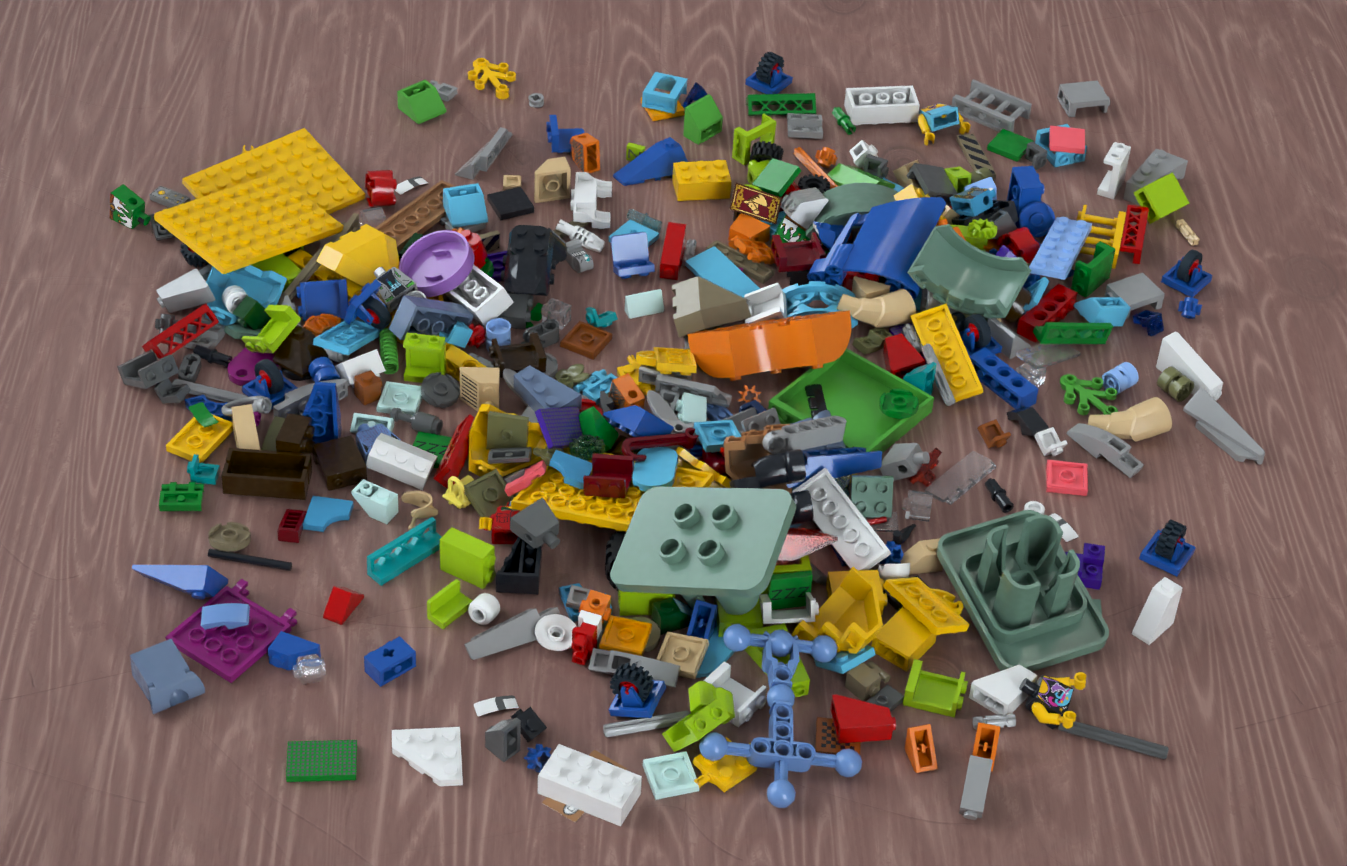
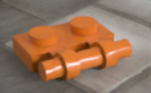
[734,238,776,265]

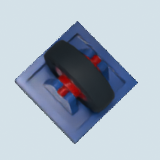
[1161,249,1213,298]
[344,279,392,329]
[959,314,1002,355]
[242,359,298,409]

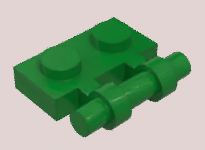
[159,482,204,511]

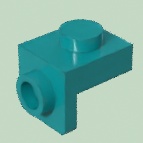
[585,307,618,328]
[187,454,220,485]

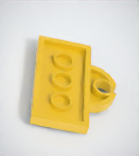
[636,347,697,376]
[883,577,969,635]

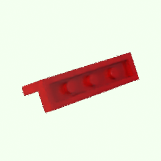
[1120,205,1149,264]
[142,303,219,359]
[433,414,475,489]

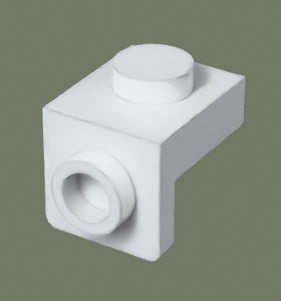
[1034,427,1068,456]

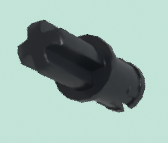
[193,345,232,368]
[985,478,1014,513]

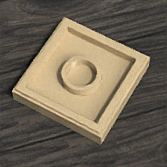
[656,631,709,679]

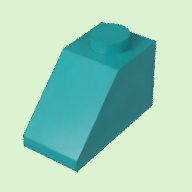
[903,362,937,395]

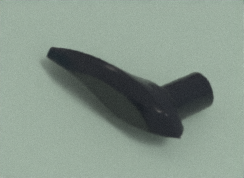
[892,524,916,545]

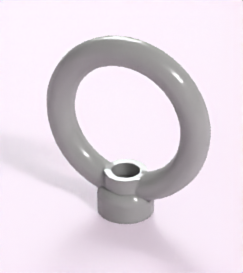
[221,396,272,416]

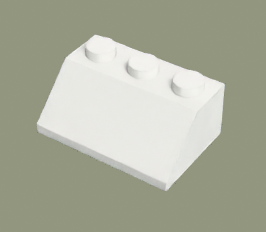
[366,433,438,490]

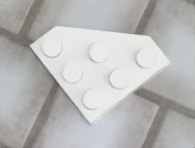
[392,727,463,786]

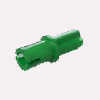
[832,107,856,135]

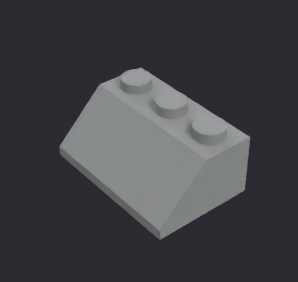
[780,187,829,230]

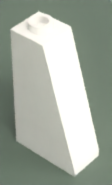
[1156,331,1223,400]

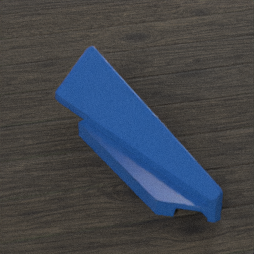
[786,447,882,489]

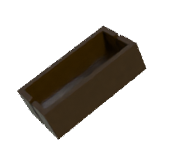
[221,448,312,500]

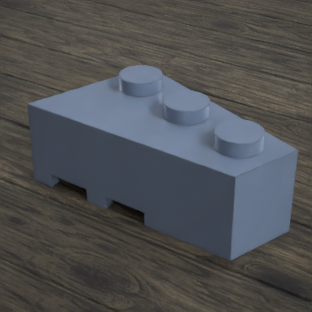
[514,365,582,412]

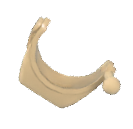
[401,491,438,530]

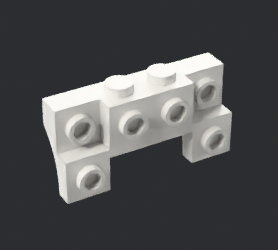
[571,172,612,229]

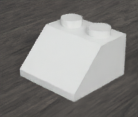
[335,349,386,388]

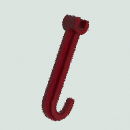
[621,427,698,462]

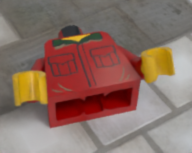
[479,501,520,545]

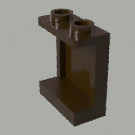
[489,333,547,378]
[312,435,367,491]

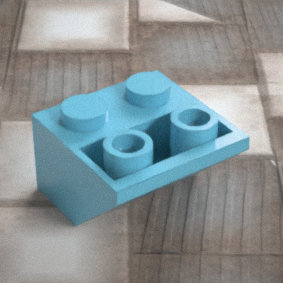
[443,183,488,228]
[1074,297,1131,327]

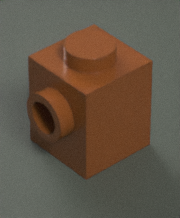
[354,370,383,405]

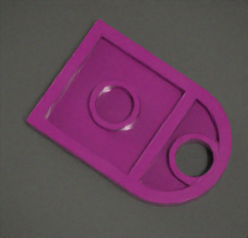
[227,347,279,386]

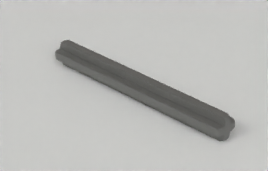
[1058,721,1169,759]

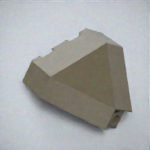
[672,276,751,338]

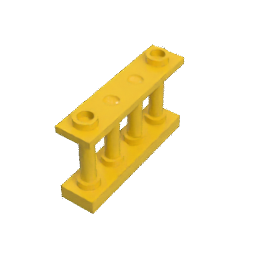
[1075,205,1126,269]

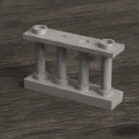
[952,79,1032,132]

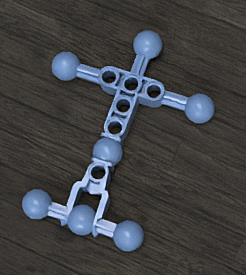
[699,624,862,808]

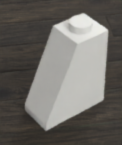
[1132,577,1183,645]
[969,665,1038,716]

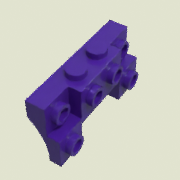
[1064,543,1105,590]

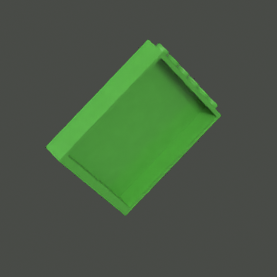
[768,348,934,453]

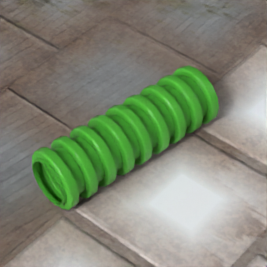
[379,328,399,374]

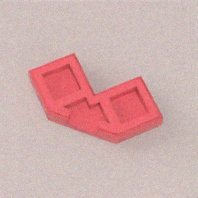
[505,460,547,496]

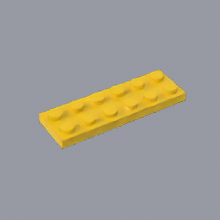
[910,304,984,402]

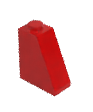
[659,222,686,280]
[883,333,926,379]
[830,694,896,743]

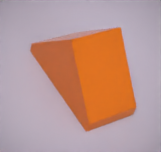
[972,722,1001,771]
[904,724,938,773]

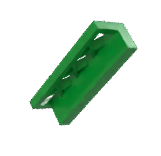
[746,93,816,116]
[1033,322,1113,344]

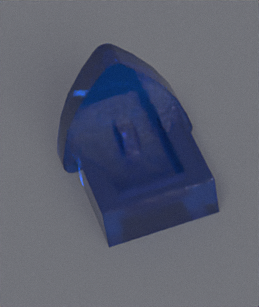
[682,82,707,107]

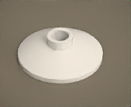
[535,614,577,651]

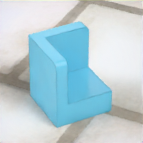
[439,321,473,348]

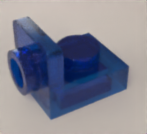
[1132,310,1164,336]

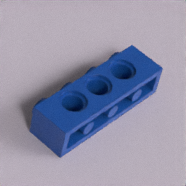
[969,347,1039,409]

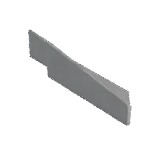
[464,607,561,660]

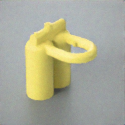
[442,475,474,509]

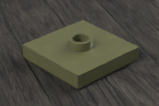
[486,411,529,450]
[464,469,515,517]

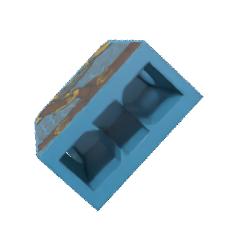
[949,187,996,217]

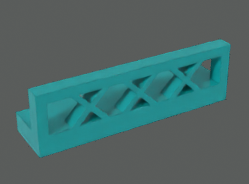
[367,517,442,586]

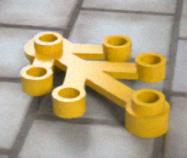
[468,58,516,99]

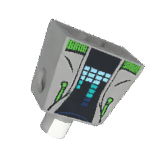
[374,267,418,313]

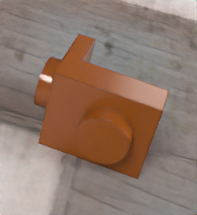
[977,419,1011,449]

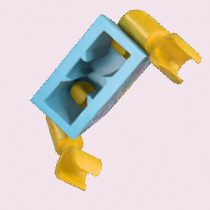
[918,104,971,146]

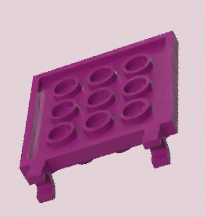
[165,578,298,683]

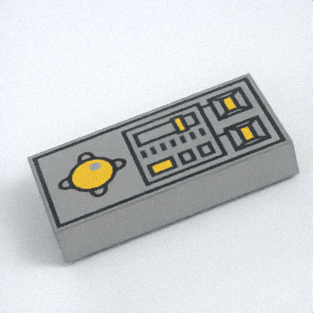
[149,185,190,208]

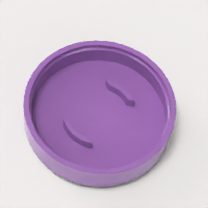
[399,230,475,297]

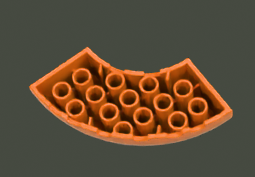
[687,310,851,381]

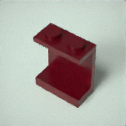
[583,454,634,499]

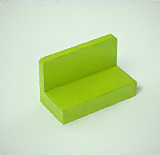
[427,579,473,629]

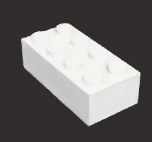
[844,85,920,125]
[445,265,514,328]
[538,744,642,826]

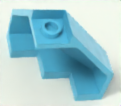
[205,265,287,326]

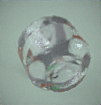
[292,654,326,685]

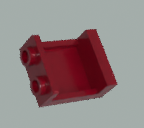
[771,232,826,272]

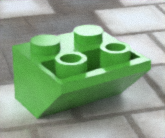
[397,79,446,124]
[683,94,723,145]

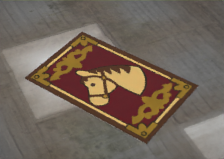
[730,183,782,224]

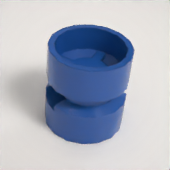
[308,357,341,382]

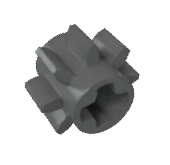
[155,314,178,334]

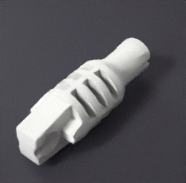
[556,219,605,253]

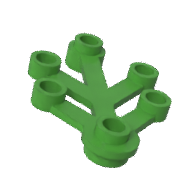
[1060,374,1118,415]

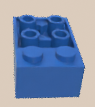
[603,405,674,437]

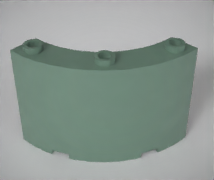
[806,183,898,244]
[907,224,1031,319]

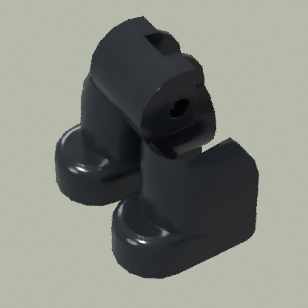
[729,449,814,526]

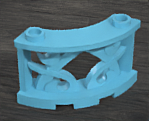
[782,281,858,329]

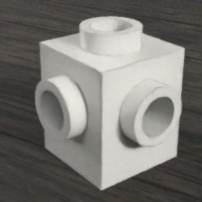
[849,140,878,168]

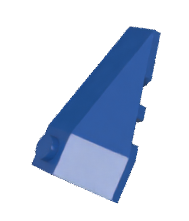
[302,382,342,444]

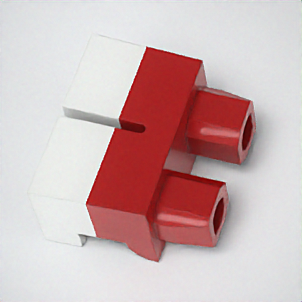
[572,610,602,665]

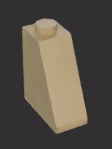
[231,404,260,450]

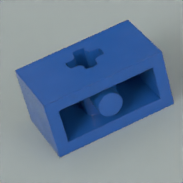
[364,636,416,687]

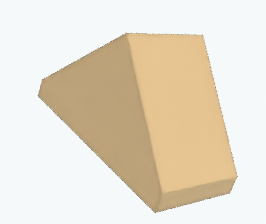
[852,276,890,299]

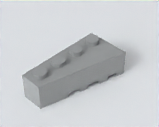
[1123,149,1188,205]

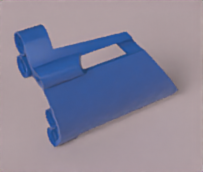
[807,197,946,300]

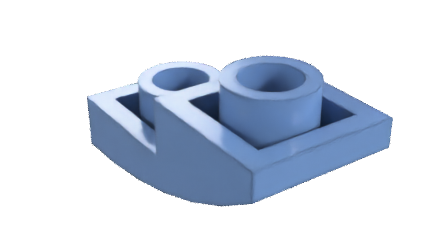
[201,603,250,630]

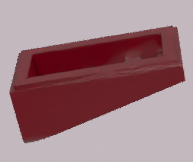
[277,509,307,543]

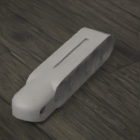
[762,416,847,454]

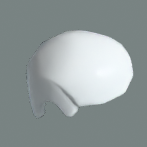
[878,563,910,582]

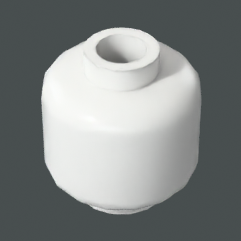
[468,593,500,625]

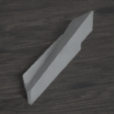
[455,127,512,180]
[638,365,732,408]
[1183,388,1265,465]

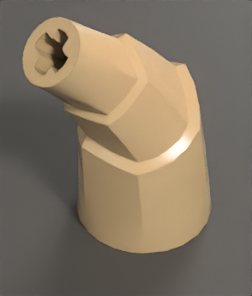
[837,289,916,328]
[1088,397,1172,442]

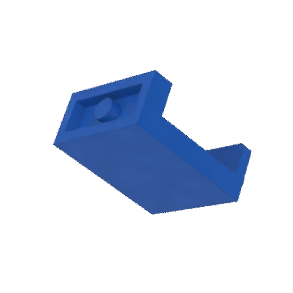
[296,279,349,321]

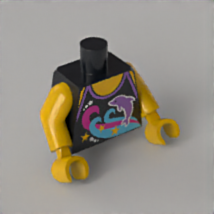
[1019,672,1086,729]

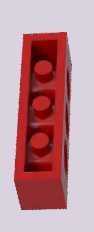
[1017,283,1078,343]

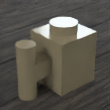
[845,661,891,702]

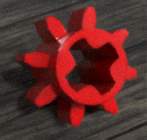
[467,323,486,348]

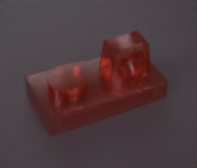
[908,447,942,487]

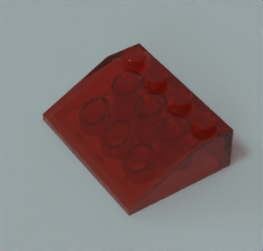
[777,527,838,564]

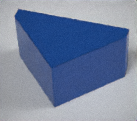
[687,599,718,640]

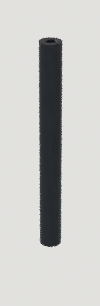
[208,549,292,571]

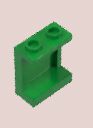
[1071,241,1115,298]

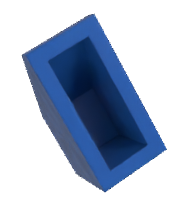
[268,631,321,671]

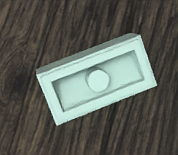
[625,289,664,319]
[350,413,395,433]

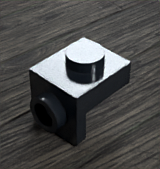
[511,707,547,743]

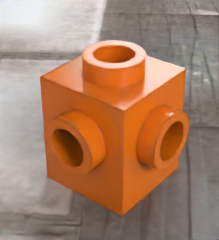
[579,590,612,626]

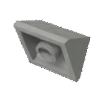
[987,318,1032,359]

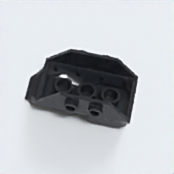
[501,225,556,296]

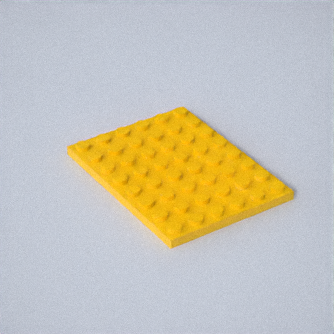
[182,128,366,214]
[154,173,344,275]
[511,447,714,532]

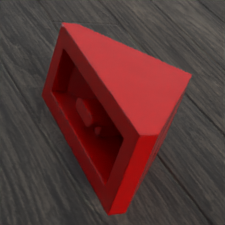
[323,586,364,625]

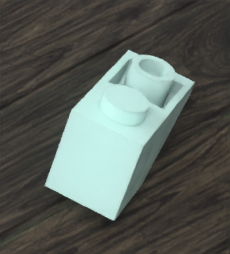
[351,479,399,524]

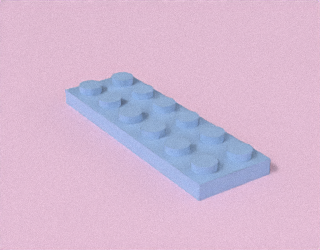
[1029,217,1092,280]

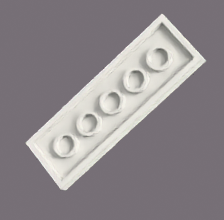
[792,468,891,571]

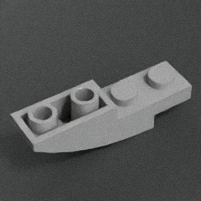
[273,379,348,418]
[1066,423,1144,478]
[589,648,680,688]

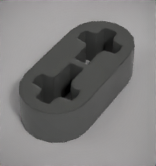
[178,354,201,383]

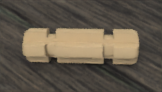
[1175,219,1200,246]

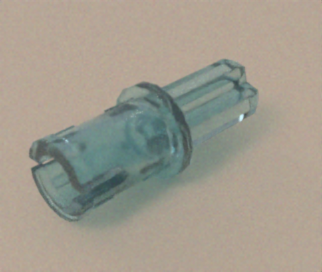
[627,209,662,232]

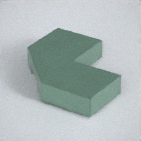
[224,324,263,339]

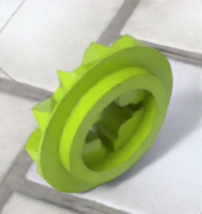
[968,218,997,240]

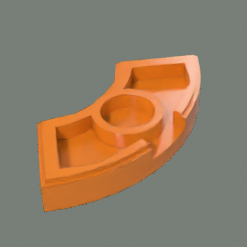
[302,314,341,337]

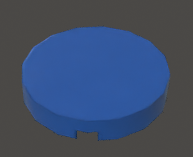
[1019,201,1056,237]

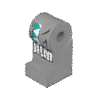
[565,239,594,273]

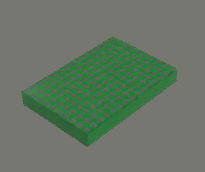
[286,740,357,782]

